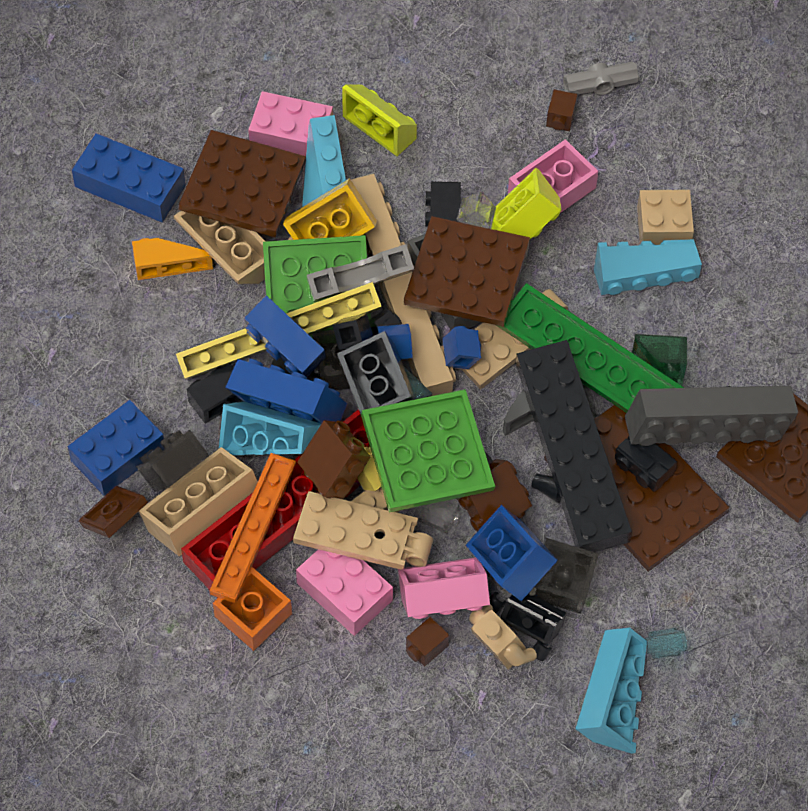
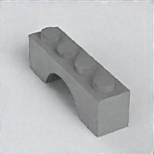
[307,244,414,303]

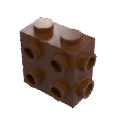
[298,420,371,499]
[457,459,532,532]

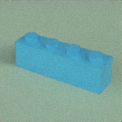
[302,115,346,207]
[594,239,702,295]
[219,402,321,455]
[576,628,647,754]

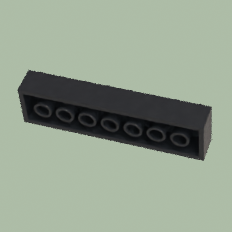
[516,340,632,557]

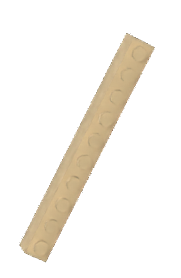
[351,174,456,398]

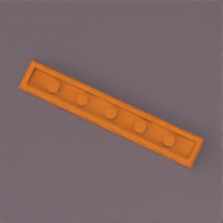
[209,453,296,603]

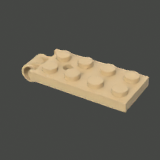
[460,289,568,390]
[293,491,433,570]

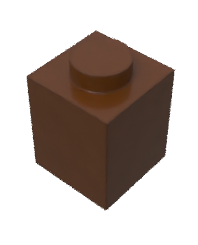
[546,89,578,131]
[406,617,449,667]

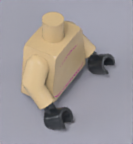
[469,592,552,670]

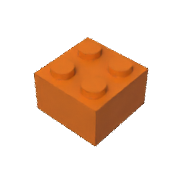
[213,567,292,651]

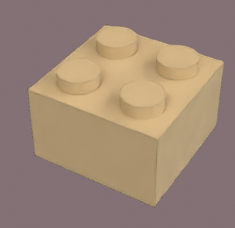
[637,190,694,245]

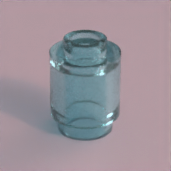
[645,628,687,659]

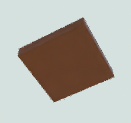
[79,486,148,538]

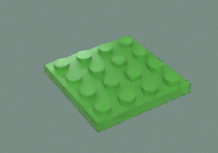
[263,235,371,342]
[361,389,495,513]

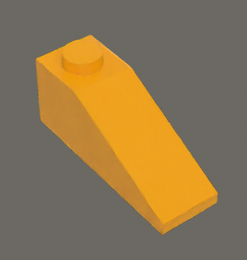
[132,238,213,280]

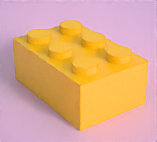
[283,178,377,240]

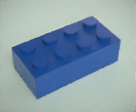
[72,133,186,223]
[225,359,348,424]

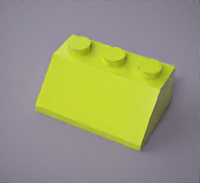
[342,84,417,156]
[484,168,561,239]

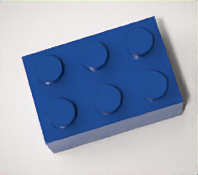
[244,295,326,377]
[67,400,166,496]
[466,505,558,601]

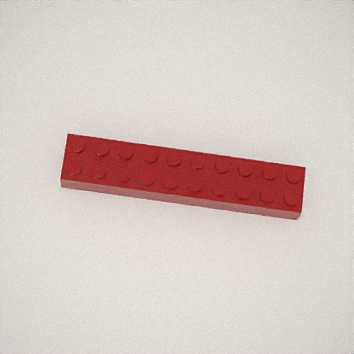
[181,409,370,598]

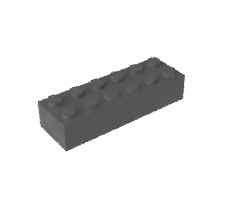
[625,385,798,446]

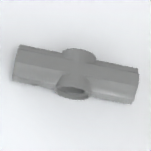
[563,61,639,95]

